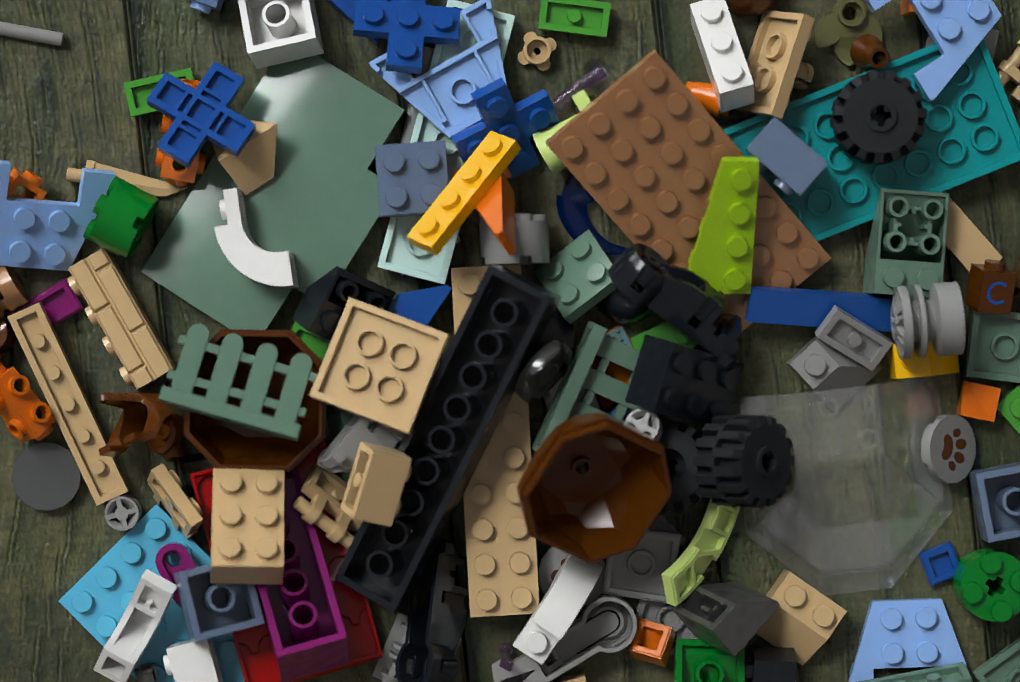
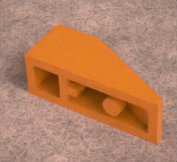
[452,168,516,256]

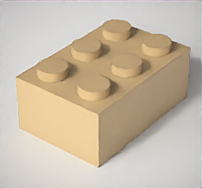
[210,468,284,584]

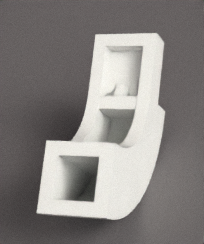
[214,188,299,289]
[513,555,603,665]
[93,569,177,682]

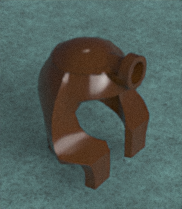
[99,392,186,462]

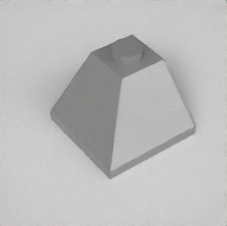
[786,335,883,414]

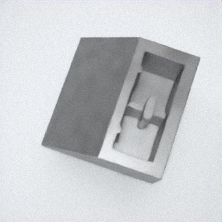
[673,582,780,657]

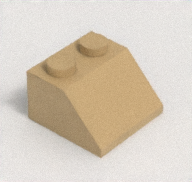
[756,569,847,666]

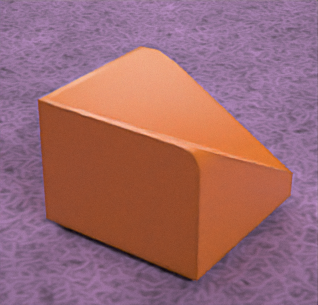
[956,381,1001,422]
[629,618,676,667]

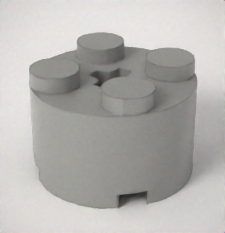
[479,213,550,265]

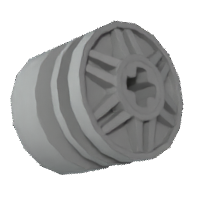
[890,281,965,359]

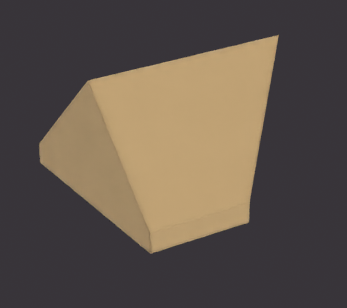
[212,120,277,196]

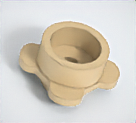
[518,32,557,71]

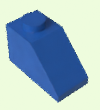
[387,285,452,326]

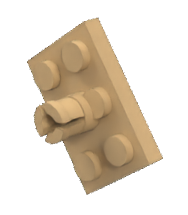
[734,10,815,119]

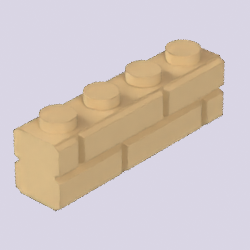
[67,248,177,390]

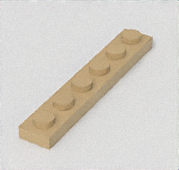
[8,302,130,506]

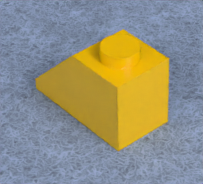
[887,341,959,379]

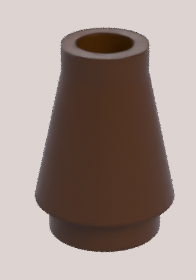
[850,34,890,69]

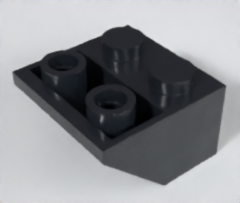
[292,266,396,340]

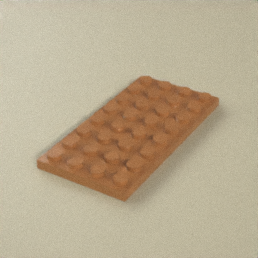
[545,49,831,331]

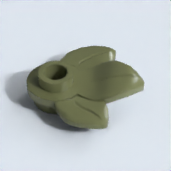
[814,0,883,66]

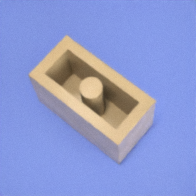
[340,441,412,527]

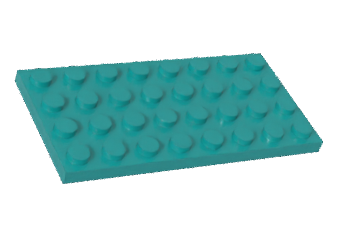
[723,38,1020,241]

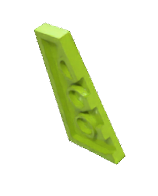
[688,157,760,294]

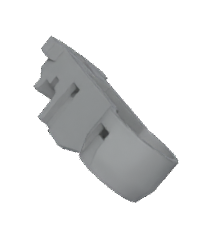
[317,364,440,473]
[492,595,637,682]

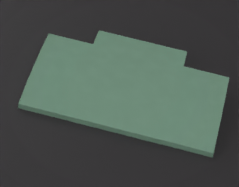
[141,55,405,330]

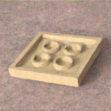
[309,297,449,435]

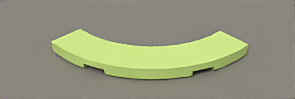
[662,498,740,607]

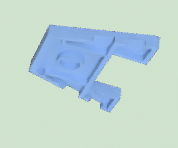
[369,0,507,139]
[865,0,1002,101]
[0,160,116,271]
[848,598,973,682]

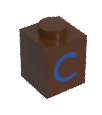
[965,259,1017,315]

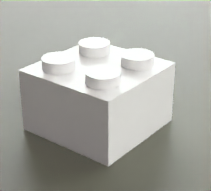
[238,0,324,69]

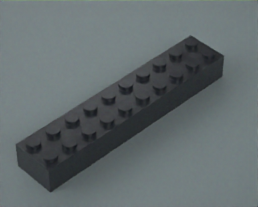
[334,264,562,613]

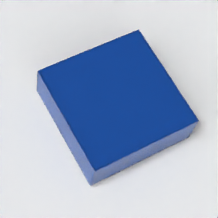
[917,541,959,587]

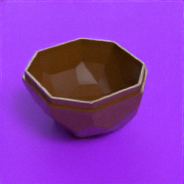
[184,329,327,472]
[517,412,673,563]

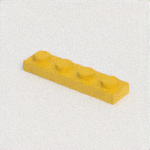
[406,131,521,256]

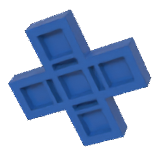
[353,0,461,74]
[147,61,256,168]
[451,78,560,180]

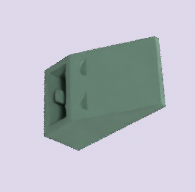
[863,188,949,298]

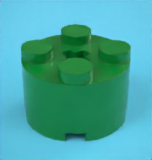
[83,176,159,260]
[952,548,1020,622]

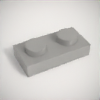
[814,305,893,372]

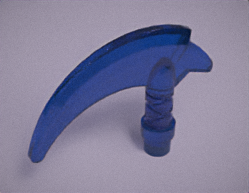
[556,173,628,255]

